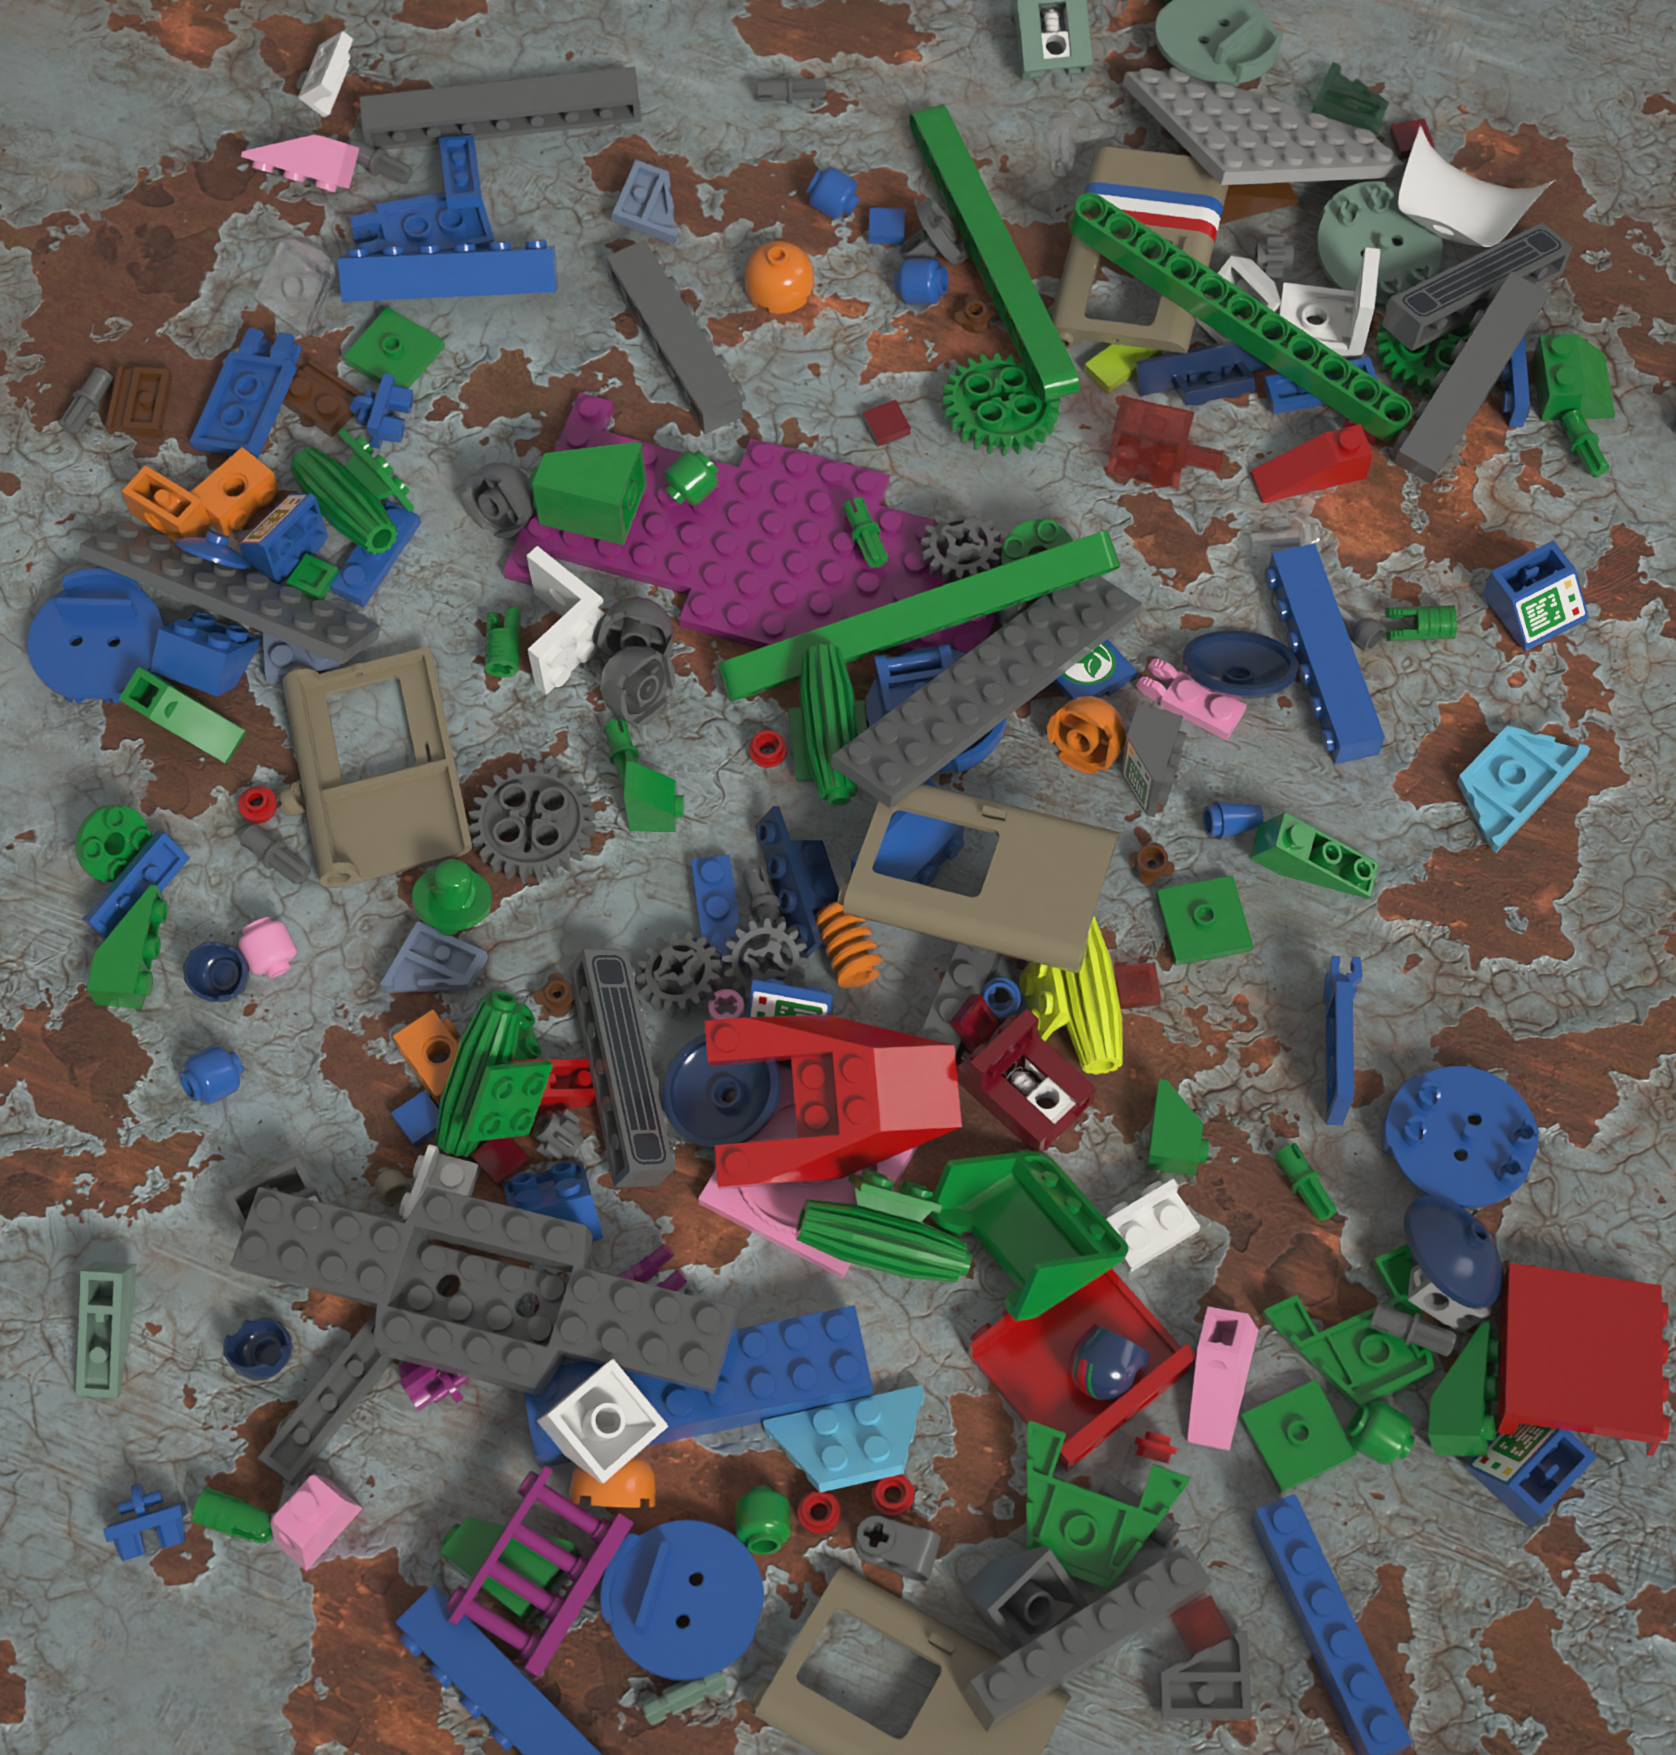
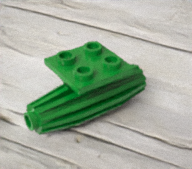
[290,428,415,555]
[788,644,867,806]
[434,991,553,1157]
[795,1169,972,1283]

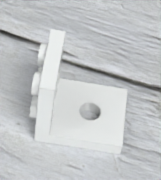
[1279,247,1380,359]
[527,546,605,695]

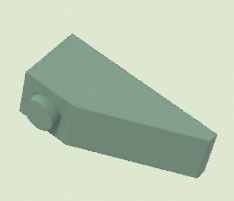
[76,1261,136,1398]

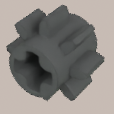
[1255,234,1294,278]
[533,1108,584,1160]

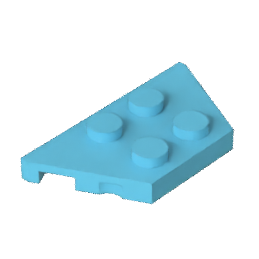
[1457,725,1591,853]
[763,1385,925,1492]

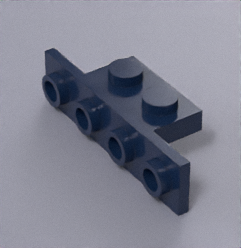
[1136,334,1274,406]
[755,806,839,957]

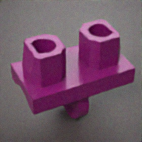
[398,1361,470,1411]

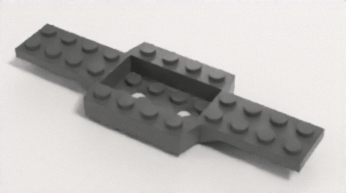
[230,1186,739,1396]

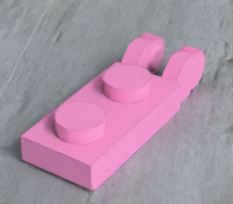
[1136,658,1247,740]

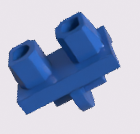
[350,373,414,449]
[103,1483,188,1561]

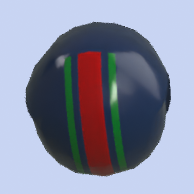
[1069,1324,1150,1400]

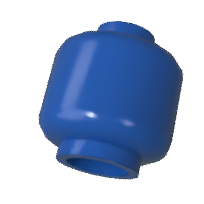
[806,167,860,220]
[894,258,948,305]
[179,1045,243,1105]

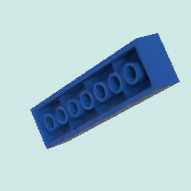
[524,1305,873,1468]

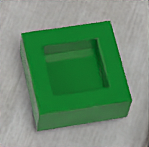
[286,554,339,600]

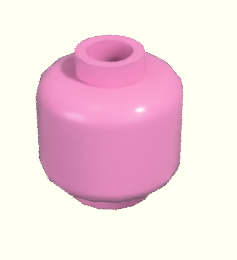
[238,917,297,979]

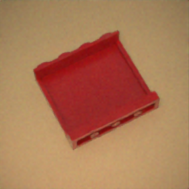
[1497,1263,1670,1456]
[968,1268,1197,1472]

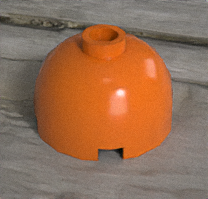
[744,240,815,314]
[1047,696,1126,774]
[569,1454,656,1508]

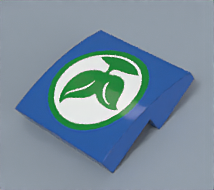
[1053,639,1138,700]

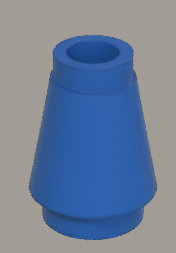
[1203,801,1264,840]
[981,978,1021,1018]

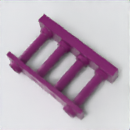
[445,1466,634,1678]

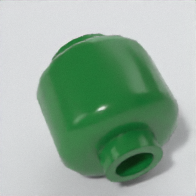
[663,450,719,506]
[1347,1401,1414,1465]
[734,1486,792,1555]

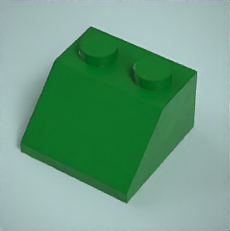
[1531,334,1615,421]

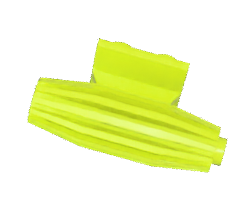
[1019,916,1123,1074]

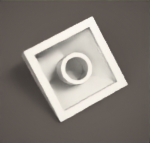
[1196,256,1281,344]
[537,1359,668,1484]

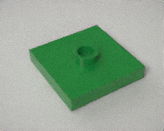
[343,307,445,389]
[1156,875,1253,966]
[1240,1379,1357,1494]

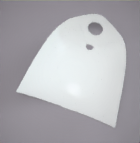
[1398,125,1555,247]

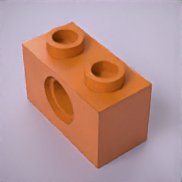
[190,447,279,537]
[121,465,211,542]
[393,1010,460,1107]

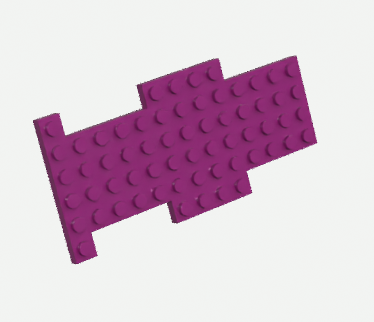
[503,392,1006,654]

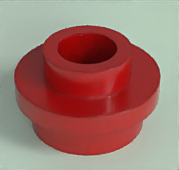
[749,730,787,768]
[238,786,278,824]
[1134,1431,1178,1464]
[871,1474,914,1517]
[798,1490,841,1534]

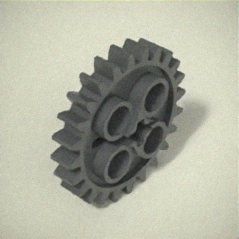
[468,763,596,884]

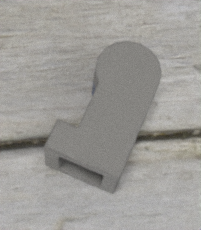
[1408,1265,1492,1332]

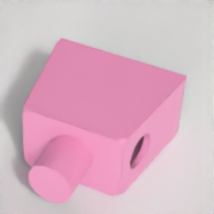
[271,1474,363,1571]

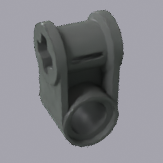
[855,1516,941,1581]

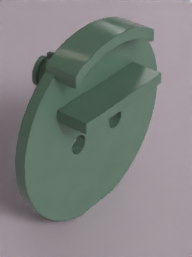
[1154,0,1283,87]
[1316,181,1443,307]

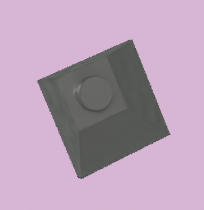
[960,1546,1089,1653]

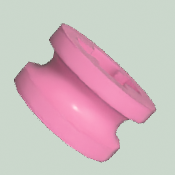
[708,989,745,1020]

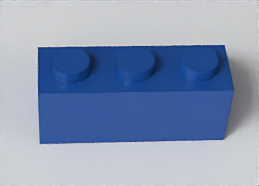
[851,779,964,886]

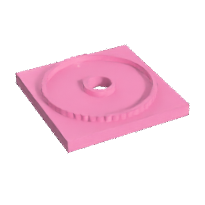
[698,1064,918,1279]

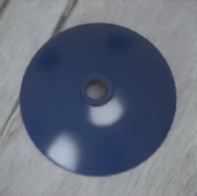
[1182,630,1298,699]
[663,1033,781,1150]
[1404,1196,1504,1309]

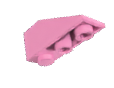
[241,134,360,192]
[1187,1307,1258,1451]

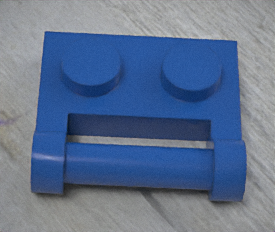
[873,644,954,715]

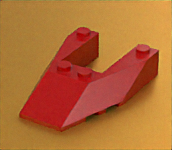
[705,1015,962,1190]

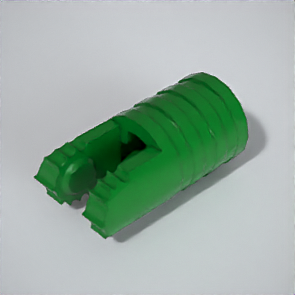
[1385,605,1457,641]
[485,607,521,678]
[192,1486,273,1545]

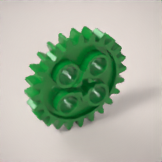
[1375,321,1473,398]
[941,353,1060,456]

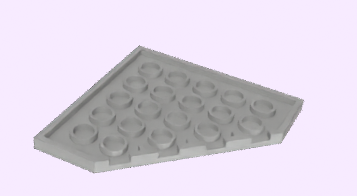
[1123,68,1404,185]

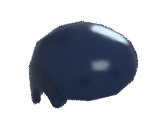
[183,941,250,1003]
[223,1317,293,1381]

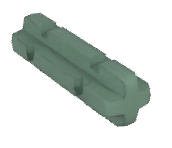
[641,1671,726,1725]

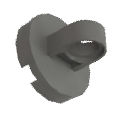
[899,198,969,265]

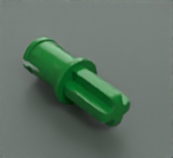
[1559,410,1609,478]
[842,497,888,568]
[603,719,639,790]
[1274,1143,1337,1222]

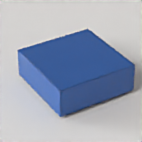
[869,208,905,245]
[391,1090,439,1148]

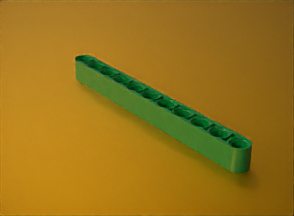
[909,104,1080,403]
[1069,193,1412,441]
[717,530,1121,702]

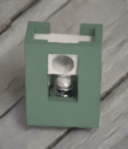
[1009,0,1093,80]

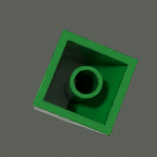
[529,442,647,545]

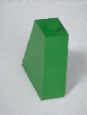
[439,1517,579,1624]

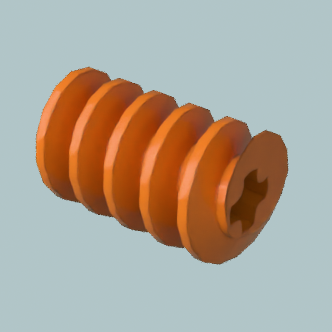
[815,901,882,989]

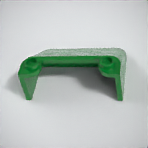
[929,1151,1129,1321]

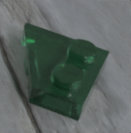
[1311,62,1389,135]

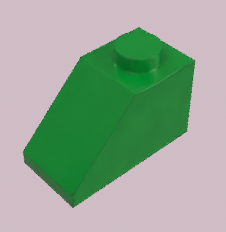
[624,761,684,832]
[1146,1079,1209,1176]

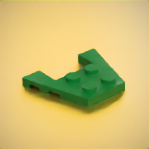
[1262,1244,1435,1409]
[1027,1420,1190,1589]

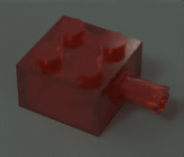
[1107,396,1225,489]

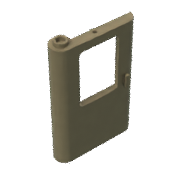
[838,784,1121,973]
[752,1566,1072,1755]

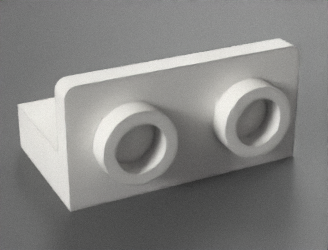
[298,31,353,117]
[399,1144,481,1244]
[1106,1179,1200,1273]

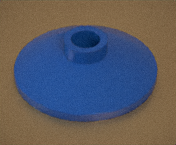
[175,531,249,569]

